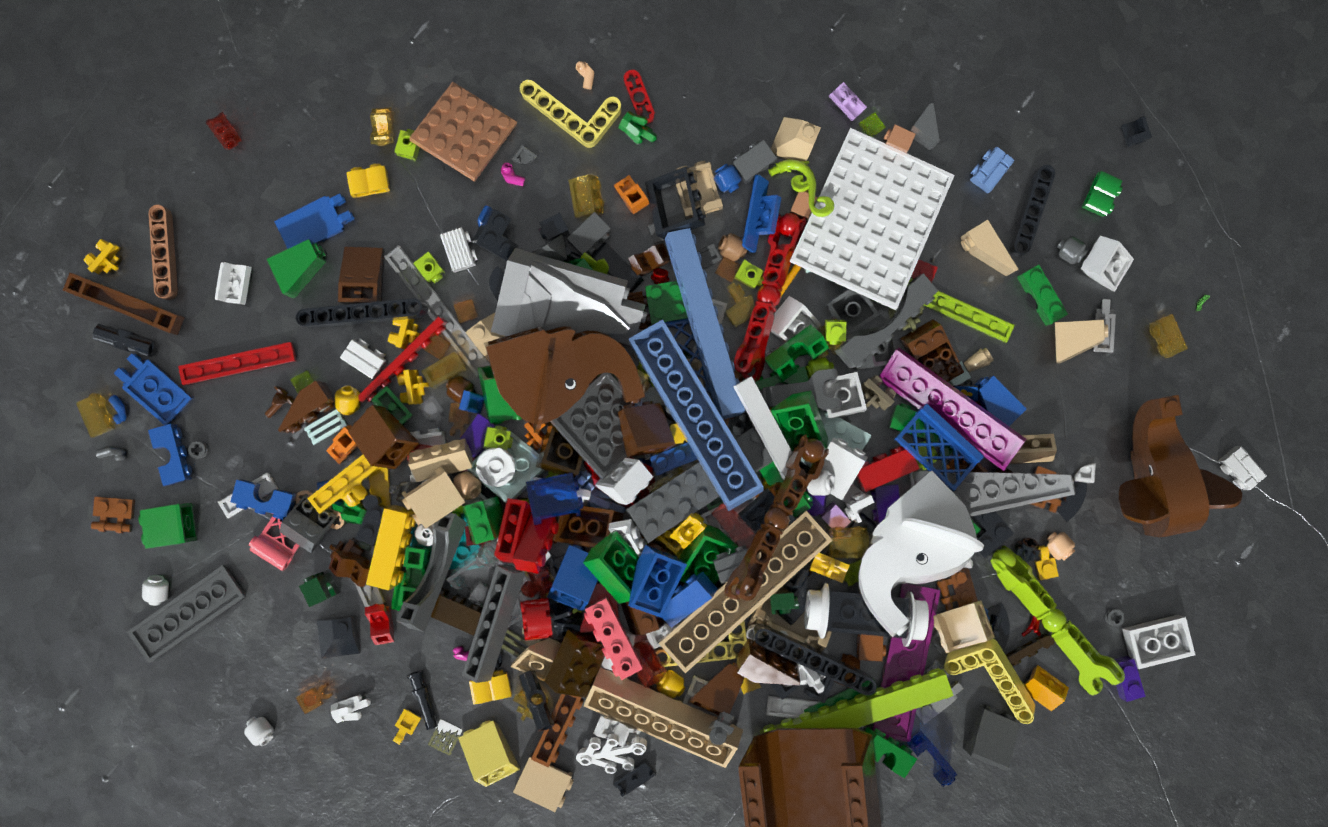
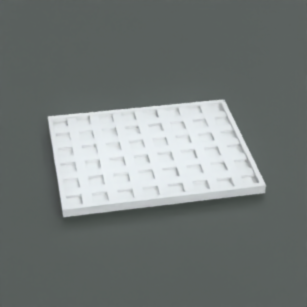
[790,128,955,310]

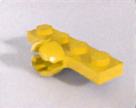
[307,455,379,514]

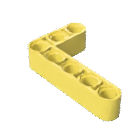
[520,80,622,148]
[653,621,747,667]
[944,639,1035,724]

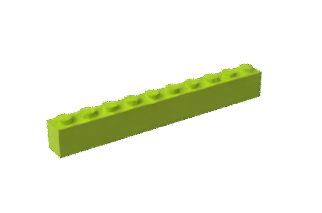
[760,668,954,734]

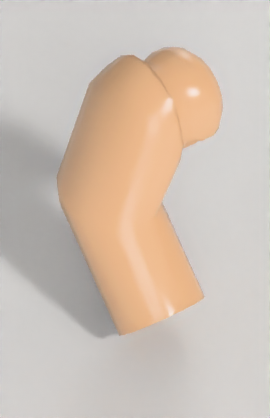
[576,61,594,89]

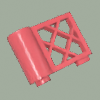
[249,516,300,571]

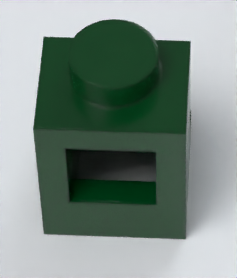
[770,593,799,615]

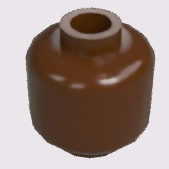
[446,376,475,404]

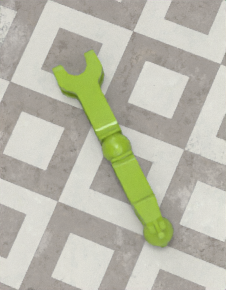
[990,545,1125,695]

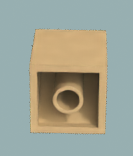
[1055,320,1108,363]

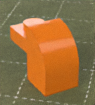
[614,175,649,215]
[326,425,358,464]

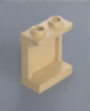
[676,161,723,219]
[402,467,465,529]
[933,600,995,653]
[513,753,574,812]

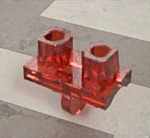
[206,112,242,150]
[521,566,552,598]

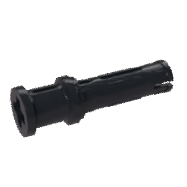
[407,670,438,730]

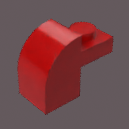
[365,604,394,645]

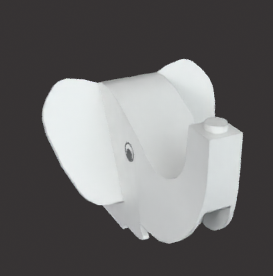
[859,471,984,637]

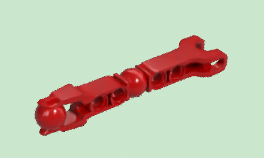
[734,213,807,382]

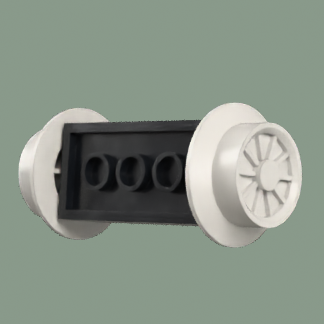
[804,583,929,647]

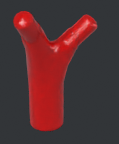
[1022,616,1041,637]

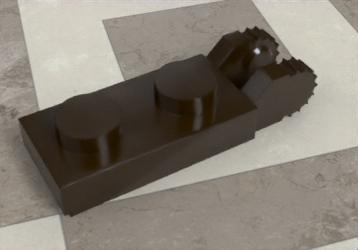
[1005,634,1055,666]

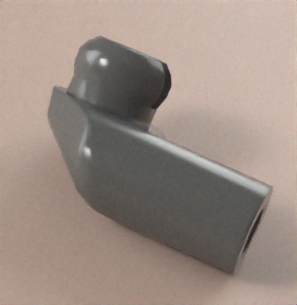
[95,446,126,461]

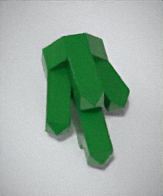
[619,111,657,144]
[331,500,367,525]

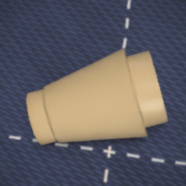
[964,348,994,372]

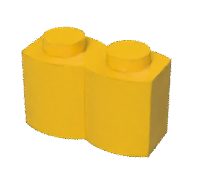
[347,164,391,198]
[469,669,513,704]

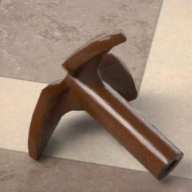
[265,386,295,418]

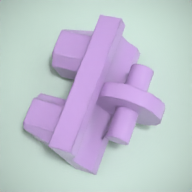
[829,82,867,121]

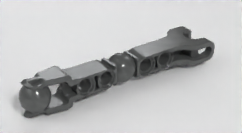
[664,369,843,422]

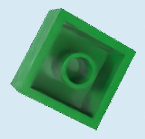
[645,281,688,325]

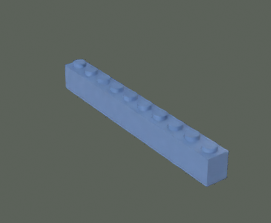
[665,228,745,419]

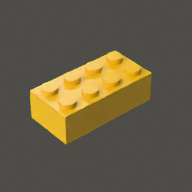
[366,505,416,590]

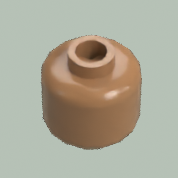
[718,233,747,261]

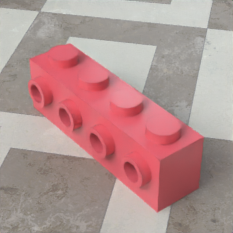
[584,596,643,680]

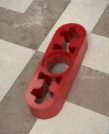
[624,70,655,124]

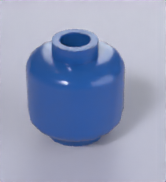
[713,164,742,193]

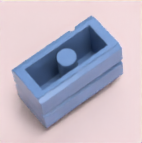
[970,147,1014,193]

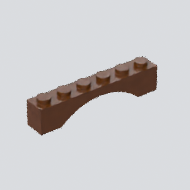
[63,273,185,335]

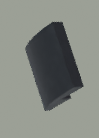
[739,488,796,542]

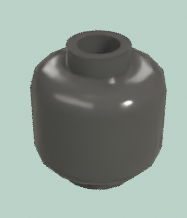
[1057,236,1088,264]

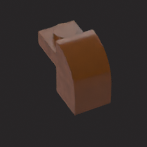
[628,243,671,277]
[329,550,370,587]

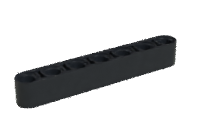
[295,298,428,328]
[776,512,877,626]
[752,624,877,695]

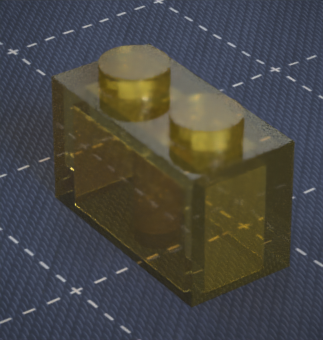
[421,351,467,389]

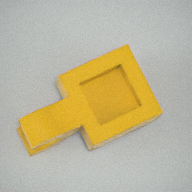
[1034,545,1059,580]
[393,708,422,745]

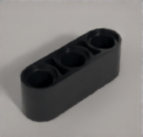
[591,242,644,293]

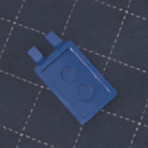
[274,193,355,249]
[114,353,193,425]

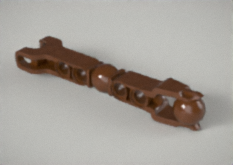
[724,434,829,601]

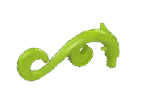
[768,159,835,217]

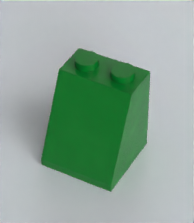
[267,239,326,298]
[478,365,522,424]
[462,496,504,544]
[138,503,197,549]

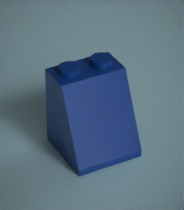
[974,376,1026,426]
[547,545,598,612]

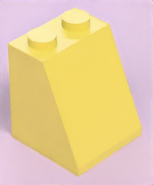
[458,720,520,787]

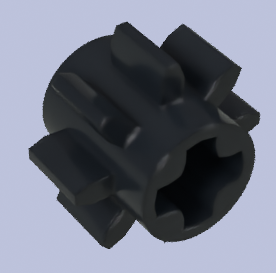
[1015,538,1040,562]

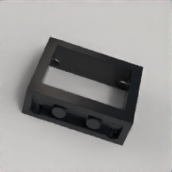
[645,167,706,240]

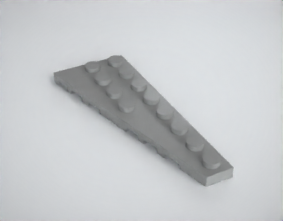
[909,471,1076,517]

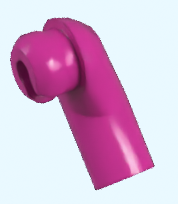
[501,162,525,186]
[453,646,470,661]

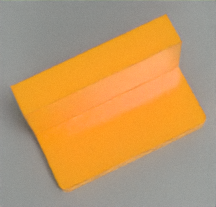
[1023,665,1069,711]

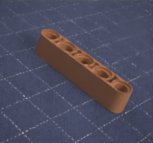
[149,205,178,300]

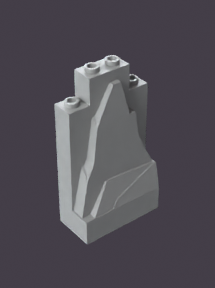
[491,248,648,345]

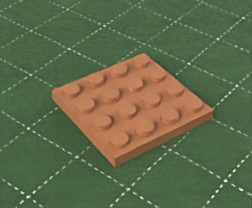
[410,82,517,182]

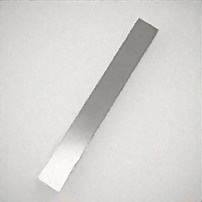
[384,245,490,378]

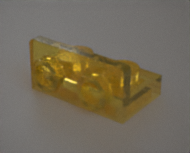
[569,174,604,218]
[1149,314,1188,358]
[76,393,115,438]
[828,526,869,558]

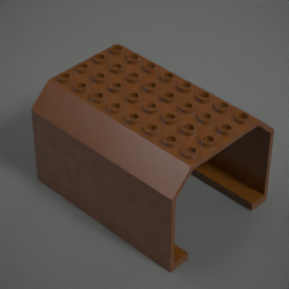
[738,728,881,827]

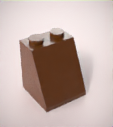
[618,401,675,458]
[348,405,420,469]
[620,601,666,635]
[689,663,745,716]

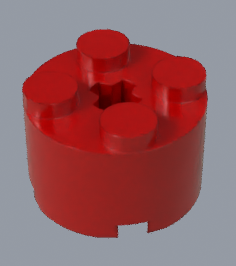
[520,598,553,640]

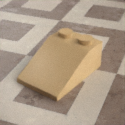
[960,220,1018,276]

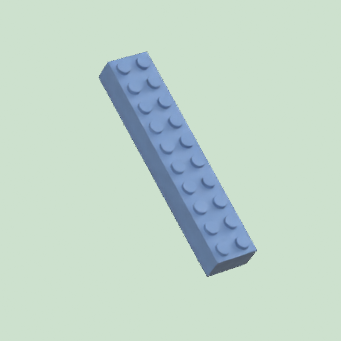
[629,320,763,511]

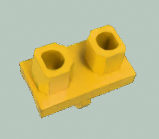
[84,239,121,275]
[388,319,421,349]
[397,370,429,405]
[669,512,707,549]
[809,553,850,583]

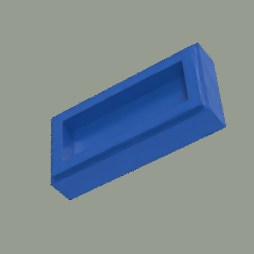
[459,390,484,414]

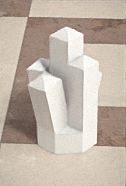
[797,659,825,693]
[331,694,371,723]

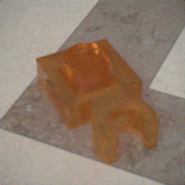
[449,403,470,437]
[296,683,333,714]

